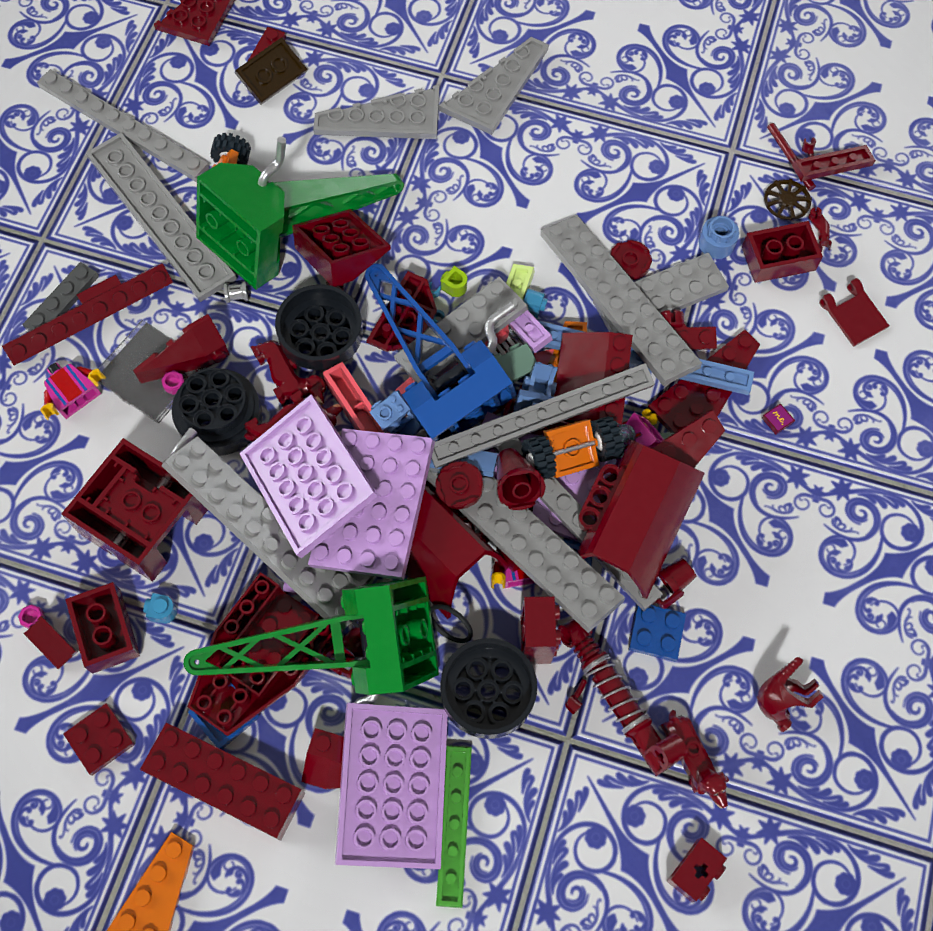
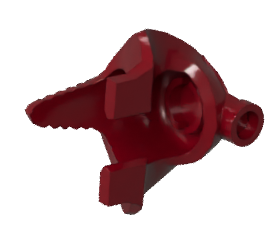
[757,657,824,732]

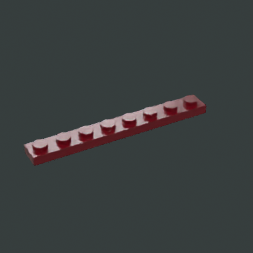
[2,263,173,366]

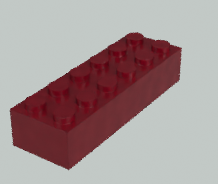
[140,723,305,841]

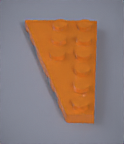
[107,832,195,931]

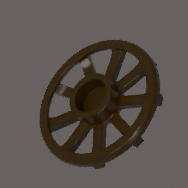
[764,178,812,220]

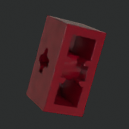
[667,837,727,902]

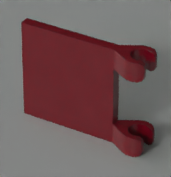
[819,278,890,347]

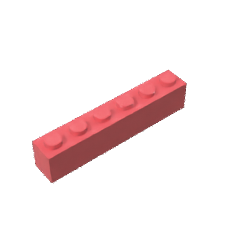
[323,362,384,433]

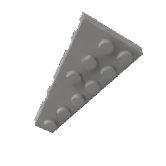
[438,37,549,135]

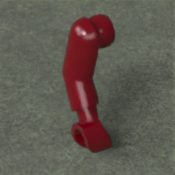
[809,207,832,252]

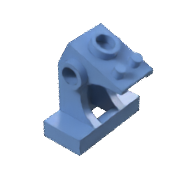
[513,362,558,412]
[370,390,424,436]

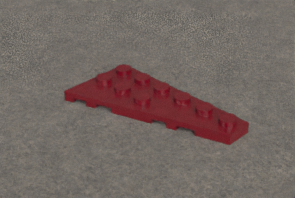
[154,0,235,46]
[647,330,760,433]
[591,410,725,503]

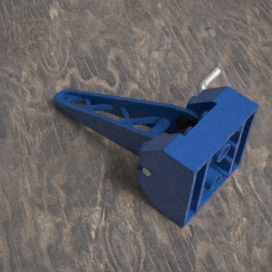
[365,263,516,442]

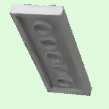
[593,253,729,333]
[394,277,528,383]

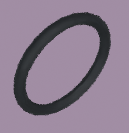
[430,604,473,644]

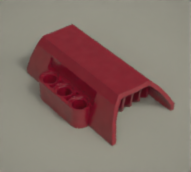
[577,440,705,600]
[405,483,509,619]

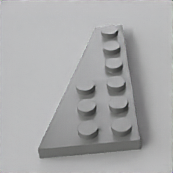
[313,84,439,139]

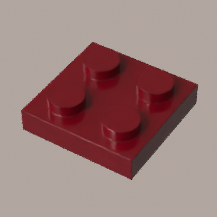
[63,703,135,776]

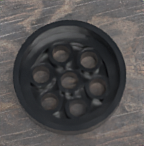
[275,284,363,371]
[172,368,262,456]
[440,638,537,739]

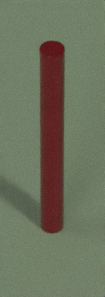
[767,123,816,191]

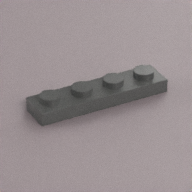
[22,262,99,331]

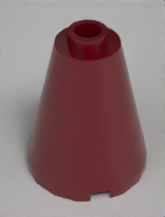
[497,448,546,510]

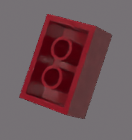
[742,221,823,283]
[65,582,140,674]
[520,597,561,664]

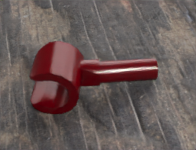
[802,137,816,157]
[565,679,587,714]

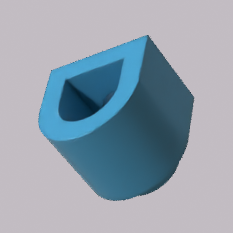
[524,289,548,319]
[143,593,177,624]

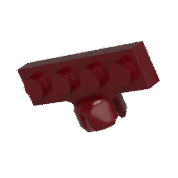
[660,310,717,351]

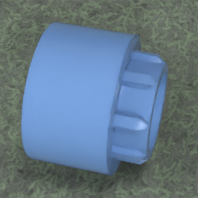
[698,216,739,259]

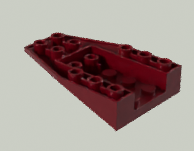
[187,572,333,736]

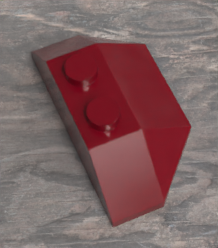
[366,271,437,352]

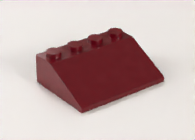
[292,209,391,287]
[554,332,633,428]

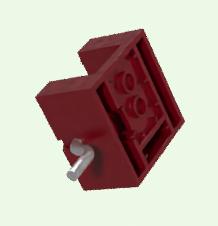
[61,428,208,582]

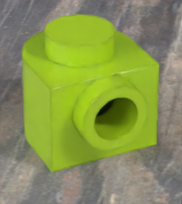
[440,266,467,297]

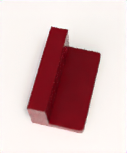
[23,616,77,669]

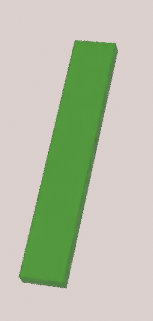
[436,745,472,908]

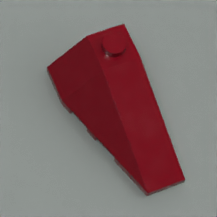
[133,314,230,384]
[301,728,344,790]

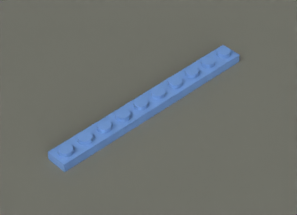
[539,321,754,395]

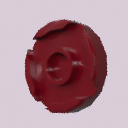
[610,240,652,280]
[435,461,484,509]

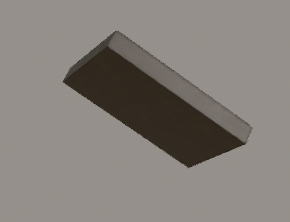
[235,37,308,105]

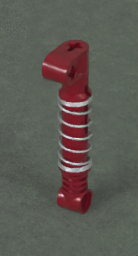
[558,619,688,777]

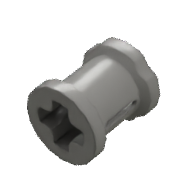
[223,281,249,303]

